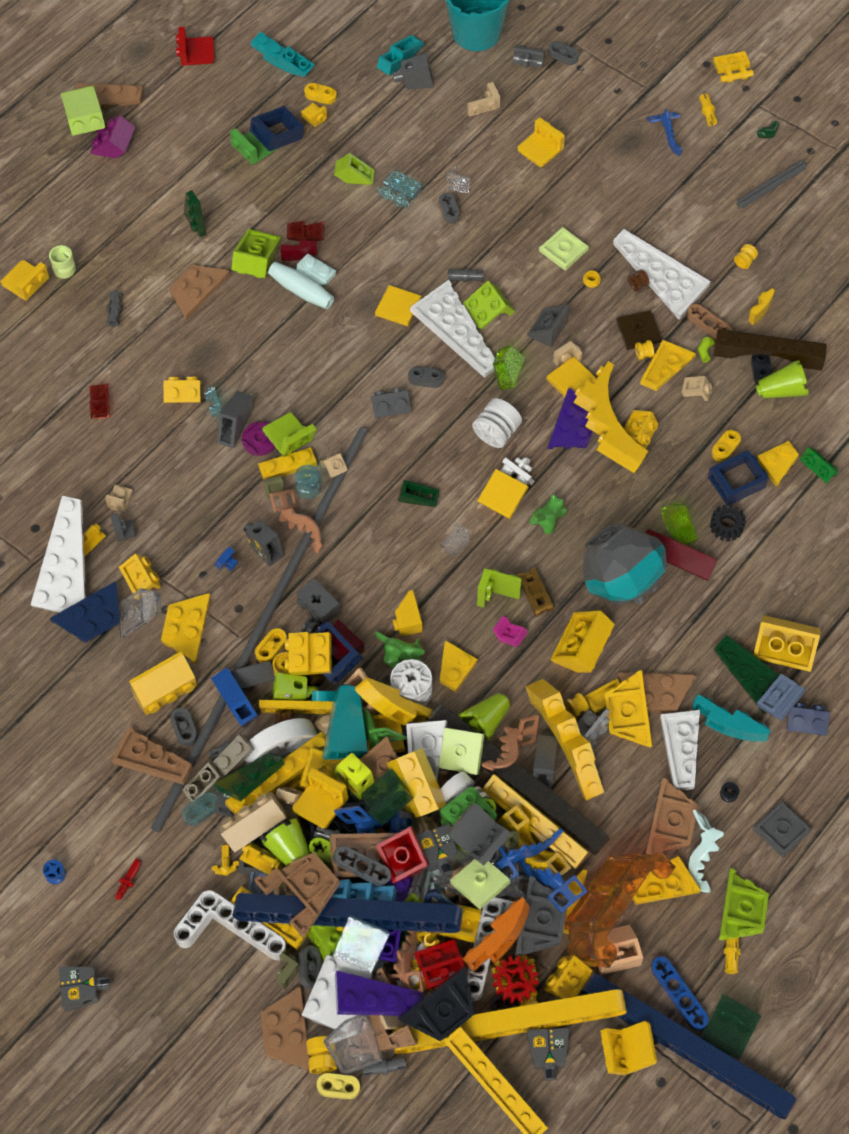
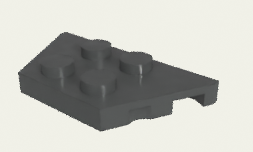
[515,876,568,956]

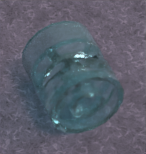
[295,465,321,499]

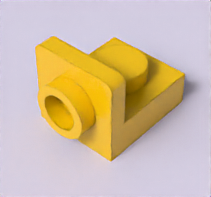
[301,103,327,127]

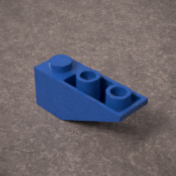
[211,667,259,728]

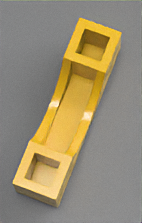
[496,804,571,888]

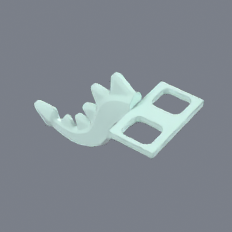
[688,810,724,893]

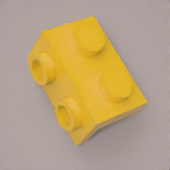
[163,377,202,403]
[433,904,482,943]

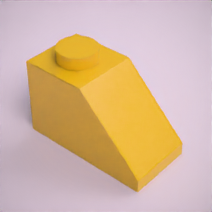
[392,590,422,637]

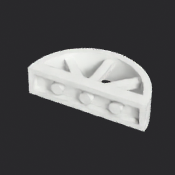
[243,718,318,766]

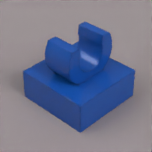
[214,547,238,571]

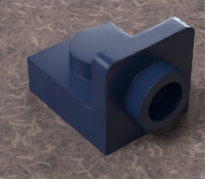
[390,811,414,833]

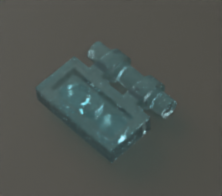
[377,170,422,208]

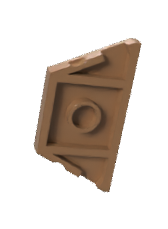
[169,265,230,320]
[618,673,695,713]
[645,778,699,856]
[261,987,309,1071]

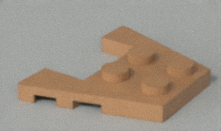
[254,852,340,938]
[342,967,418,1056]

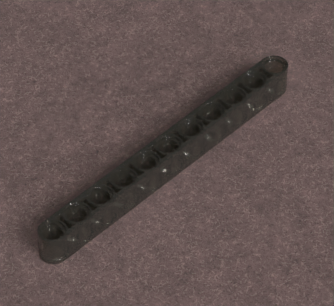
[426,705,610,855]

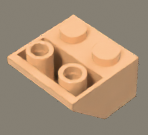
[589,925,643,975]

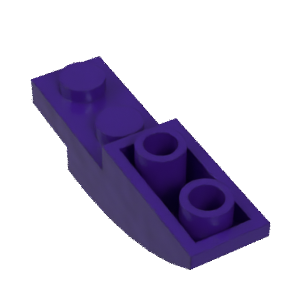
[375,878,410,962]

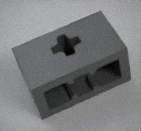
[297,579,340,624]

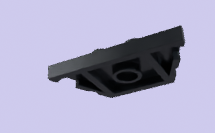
[398,966,475,1041]

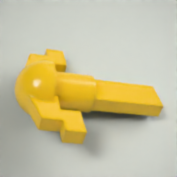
[212,845,240,876]

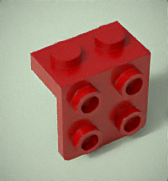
[175,26,214,66]

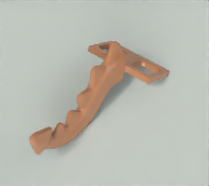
[270,489,323,553]
[482,715,539,771]
[388,931,425,992]

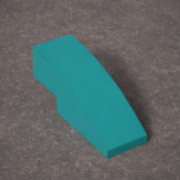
[377,35,424,76]

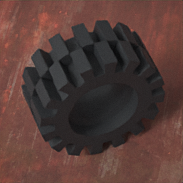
[710,504,746,542]

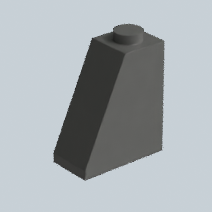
[217,391,254,448]
[532,734,558,789]

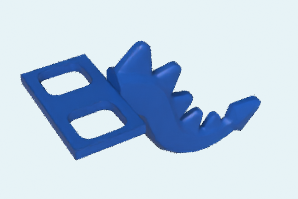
[646,109,682,156]
[334,806,396,834]
[489,828,563,881]
[517,858,588,913]

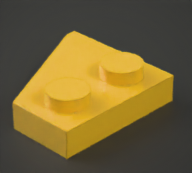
[757,441,799,487]
[440,641,478,692]

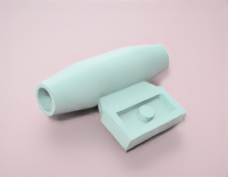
[268,254,336,309]

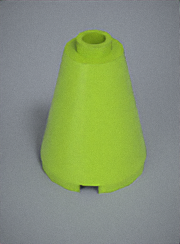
[756,360,809,399]
[457,693,510,745]
[262,818,311,867]

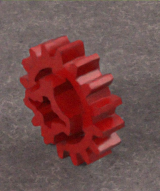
[492,956,539,1004]

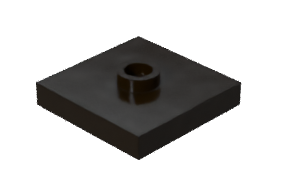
[616,310,662,350]

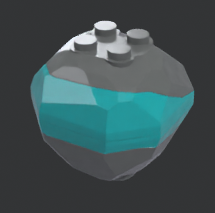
[583,524,667,605]

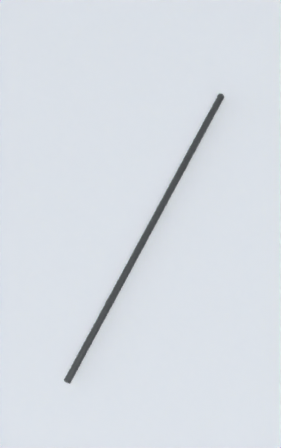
[151,427,368,833]

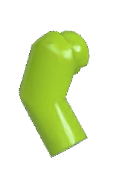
[697,336,714,363]

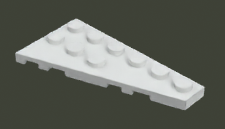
[613,229,711,320]
[410,280,498,378]
[31,496,86,613]

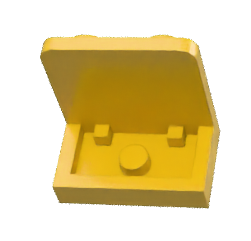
[517,117,565,167]
[1,260,49,301]
[292,768,348,828]
[600,1021,657,1075]

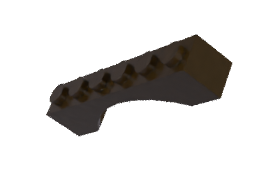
[713,329,827,371]

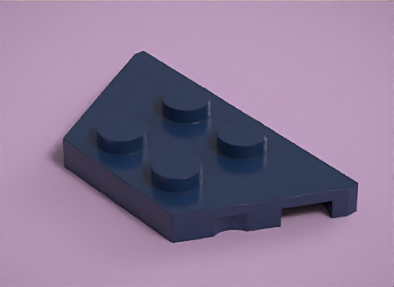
[50,582,119,643]

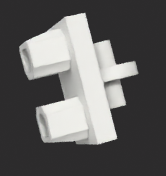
[501,457,535,485]

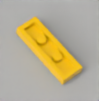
[258,447,317,479]

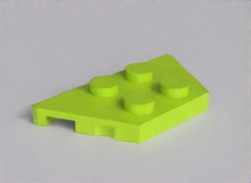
[719,868,769,940]

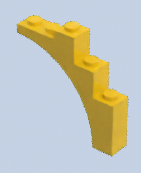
[573,361,648,473]
[525,679,604,801]

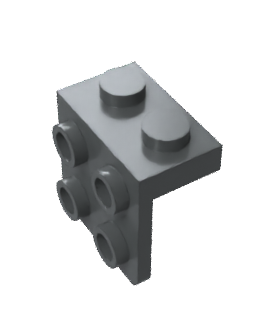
[448,803,511,866]

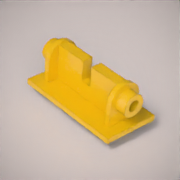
[83,524,106,557]
[239,842,284,875]

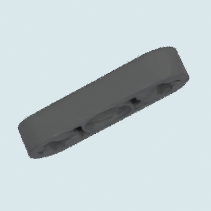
[333,846,391,886]

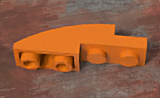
[463,897,530,972]

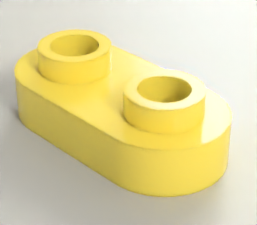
[317,1073,360,1100]

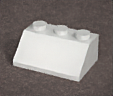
[302,955,373,1035]

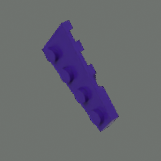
[335,970,422,1016]

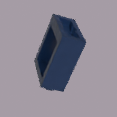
[249,106,304,152]
[708,450,768,506]
[316,621,364,685]

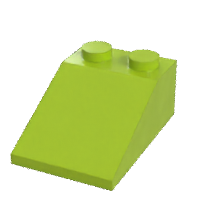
[231,229,281,278]

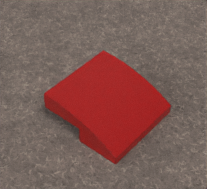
[414,939,468,990]

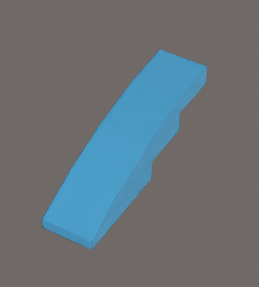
[331,879,397,901]

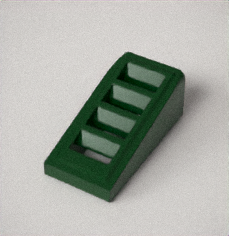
[398,480,440,507]

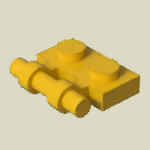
[713,51,754,83]

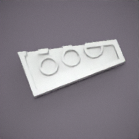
[660,710,700,791]
[406,720,447,781]

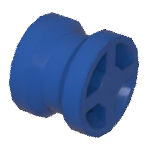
[43,860,66,885]

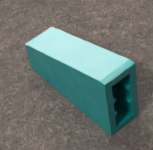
[323,684,368,760]

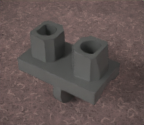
[513,45,544,68]

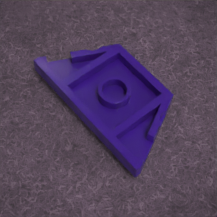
[547,388,593,449]

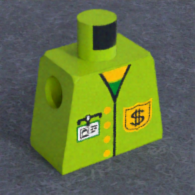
[272,673,318,701]

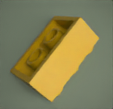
[550,611,615,673]
[753,615,820,672]
[129,651,197,715]
[386,748,446,818]

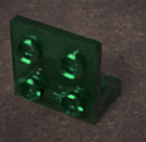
[361,769,414,825]
[701,994,762,1059]

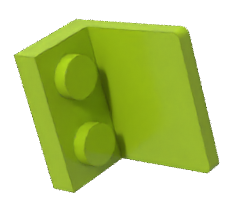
[462,280,516,329]
[262,412,317,457]
[477,568,522,608]
[307,925,364,961]

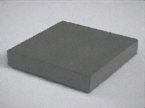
[753,801,812,858]

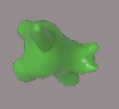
[529,494,568,534]
[375,631,425,668]

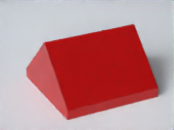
[376,827,429,883]

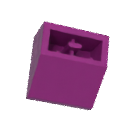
[90,115,135,158]

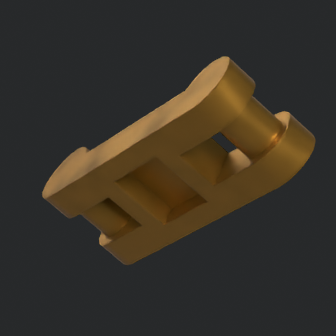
[516,568,554,617]

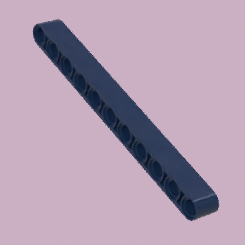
[232,893,463,933]
[581,973,797,1120]

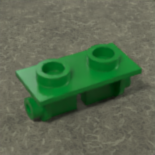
[800,446,839,484]

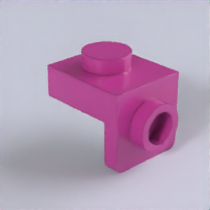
[493,616,528,647]

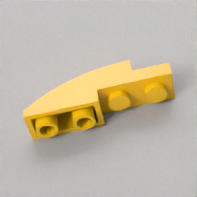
[355,677,432,726]

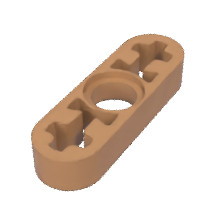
[687,304,732,339]

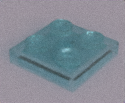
[333,915,389,972]

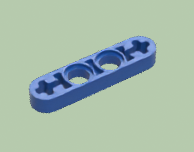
[651,957,709,1031]

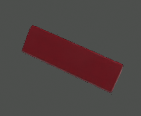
[646,529,717,581]

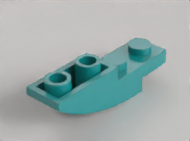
[250,31,315,77]
[692,694,771,742]

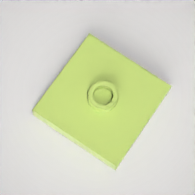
[539,227,589,271]
[439,728,484,775]
[450,860,510,909]

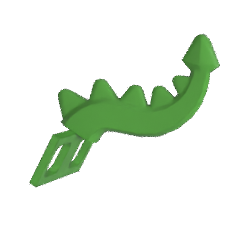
[362,707,407,749]

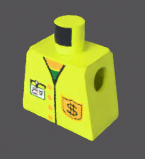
[334,753,375,800]

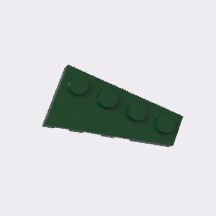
[714,635,780,714]

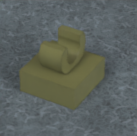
[263,476,284,499]

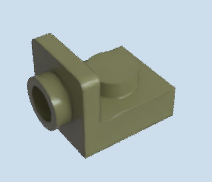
[276,953,299,990]

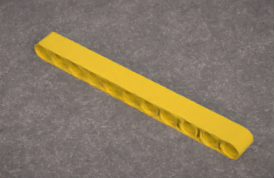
[392,990,627,1054]

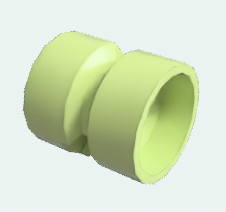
[49,245,76,279]

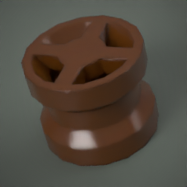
[628,269,650,292]
[275,710,293,724]

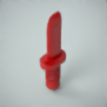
[115,858,141,900]

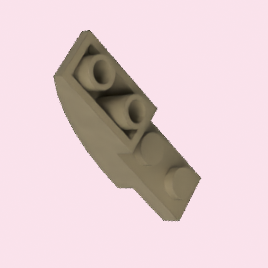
[182,734,255,805]

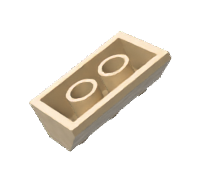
[219,792,286,853]

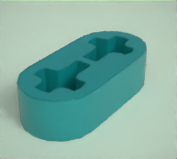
[312,691,336,701]

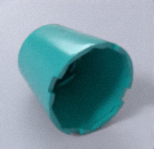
[445,0,510,51]

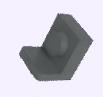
[110,513,136,542]

